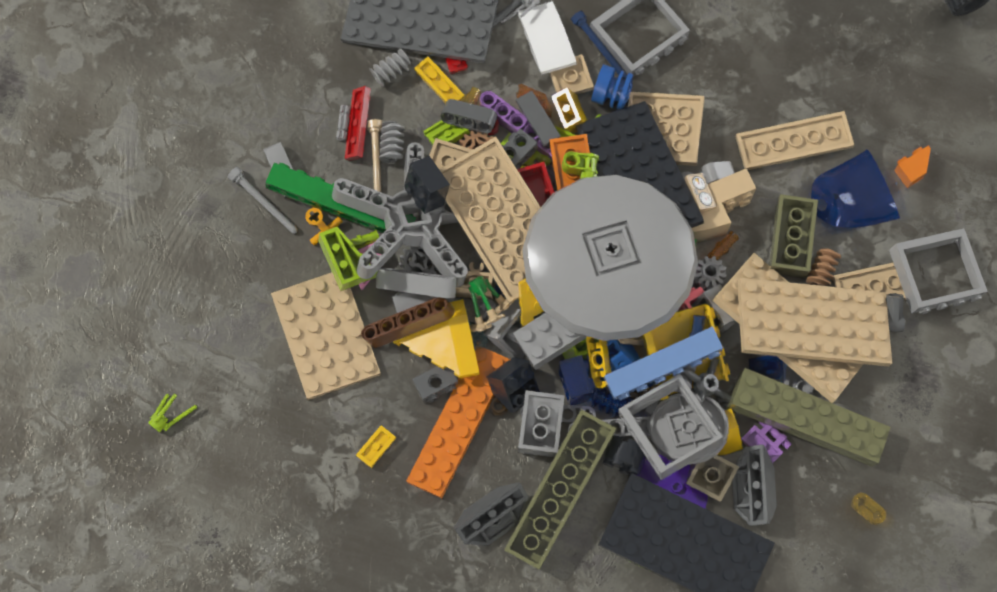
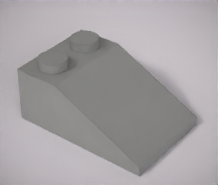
[518,391,565,457]

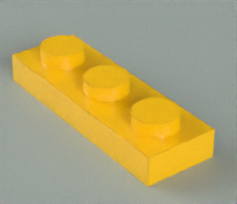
[414,57,465,104]

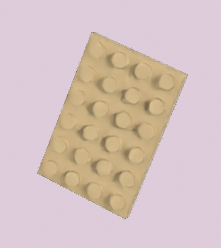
[271,272,381,400]

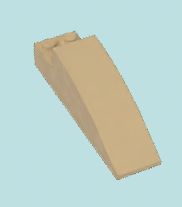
[691,168,756,242]

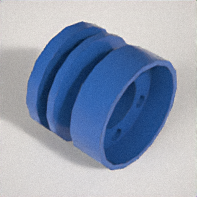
[591,64,634,110]

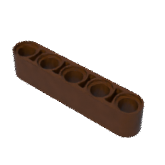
[361,297,455,348]

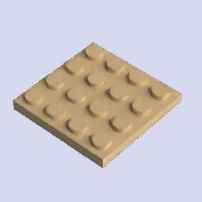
[628,92,705,166]

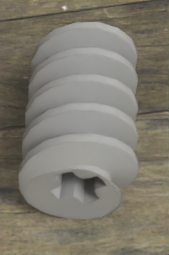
[370,48,411,87]
[379,121,405,163]

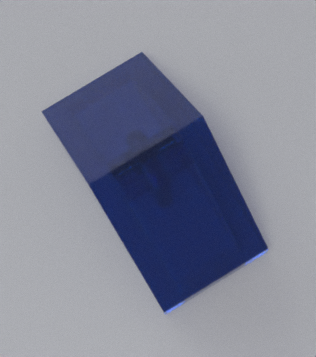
[749,355,783,379]

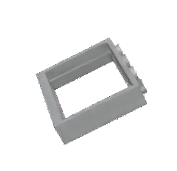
[590,0,690,77]
[889,228,988,314]
[619,374,724,480]

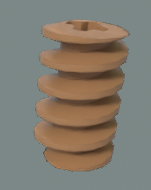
[806,248,842,286]

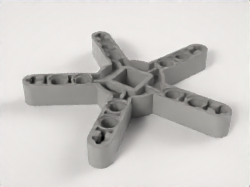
[332,142,468,287]

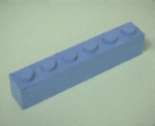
[604,327,723,401]

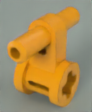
[305,208,343,245]

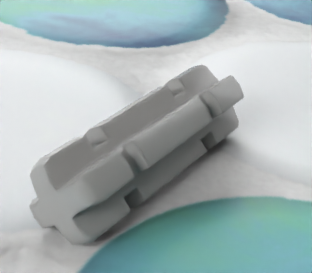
[336,105,350,141]

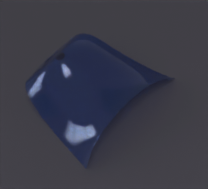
[811,149,900,228]

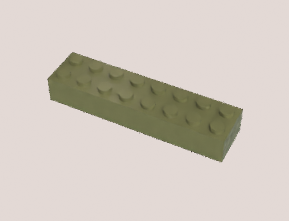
[727,368,891,467]
[504,409,616,570]

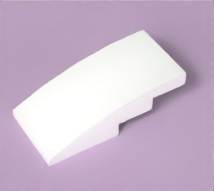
[518,1,577,75]

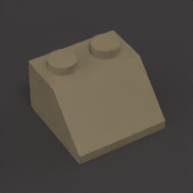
[686,455,739,502]

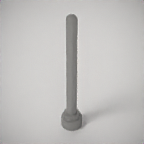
[227,167,298,234]

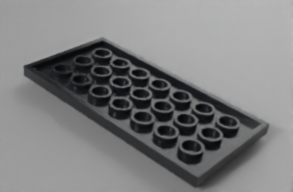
[576,101,704,228]
[598,473,775,592]

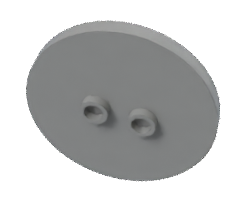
[649,392,729,464]

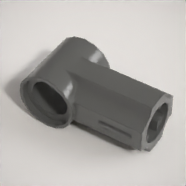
[886,293,905,332]

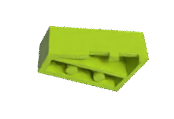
[318,227,378,291]

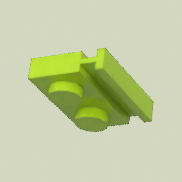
[423,120,470,146]

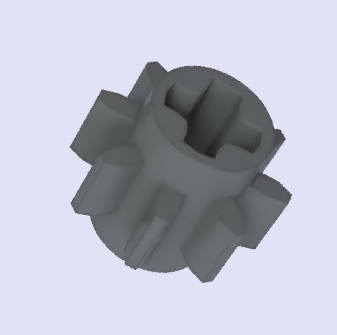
[474,298,497,321]

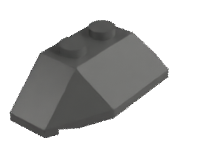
[732,445,777,526]
[454,482,530,546]

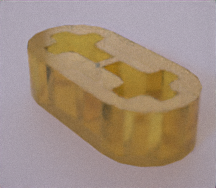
[851,493,886,525]

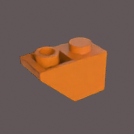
[894,145,931,188]

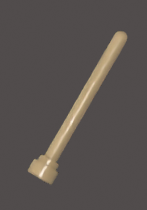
[367,119,382,192]

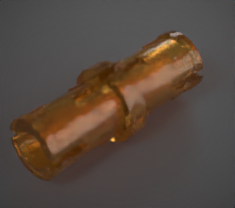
[706,231,739,261]

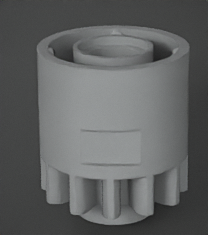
[692,256,727,292]

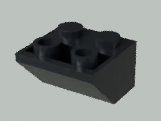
[486,357,540,413]

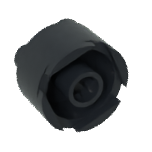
[603,436,646,475]

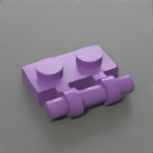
[741,421,792,463]

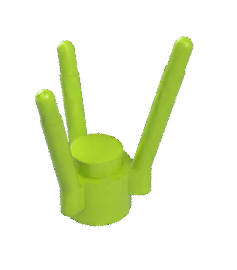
[148,394,197,433]

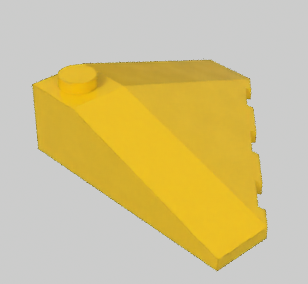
[390,299,479,378]

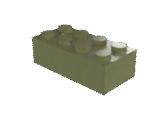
[769,194,818,278]

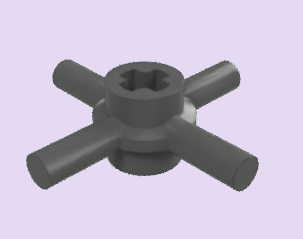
[681,358,732,406]

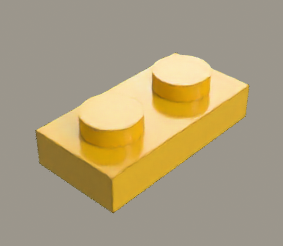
[356,425,396,468]

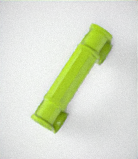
[562,151,599,179]

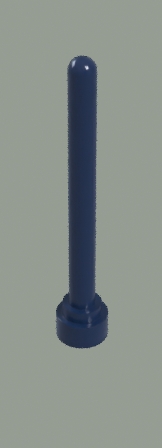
[571,11,627,80]

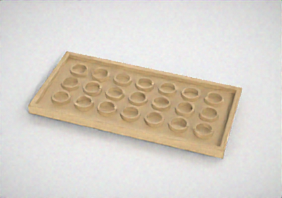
[440,137,541,304]
[712,253,863,403]
[737,277,892,366]

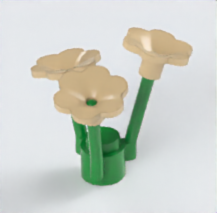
[468,276,513,332]

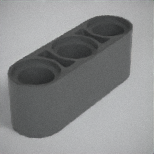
[440,99,498,133]

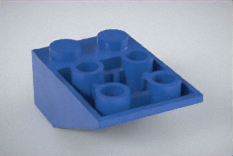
[587,339,655,404]

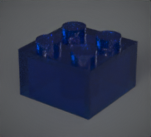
[558,355,596,405]

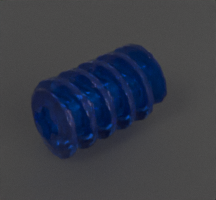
[591,387,633,419]

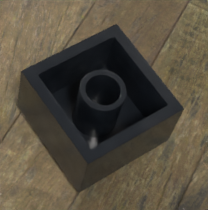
[404,156,450,214]

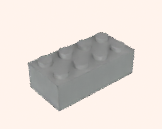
[513,313,587,370]

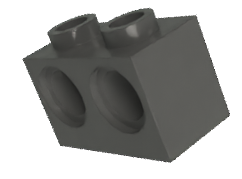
[502,129,538,169]

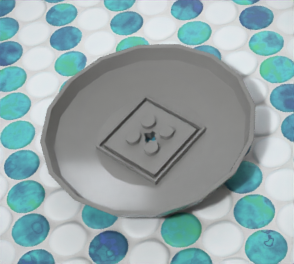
[522,174,698,341]

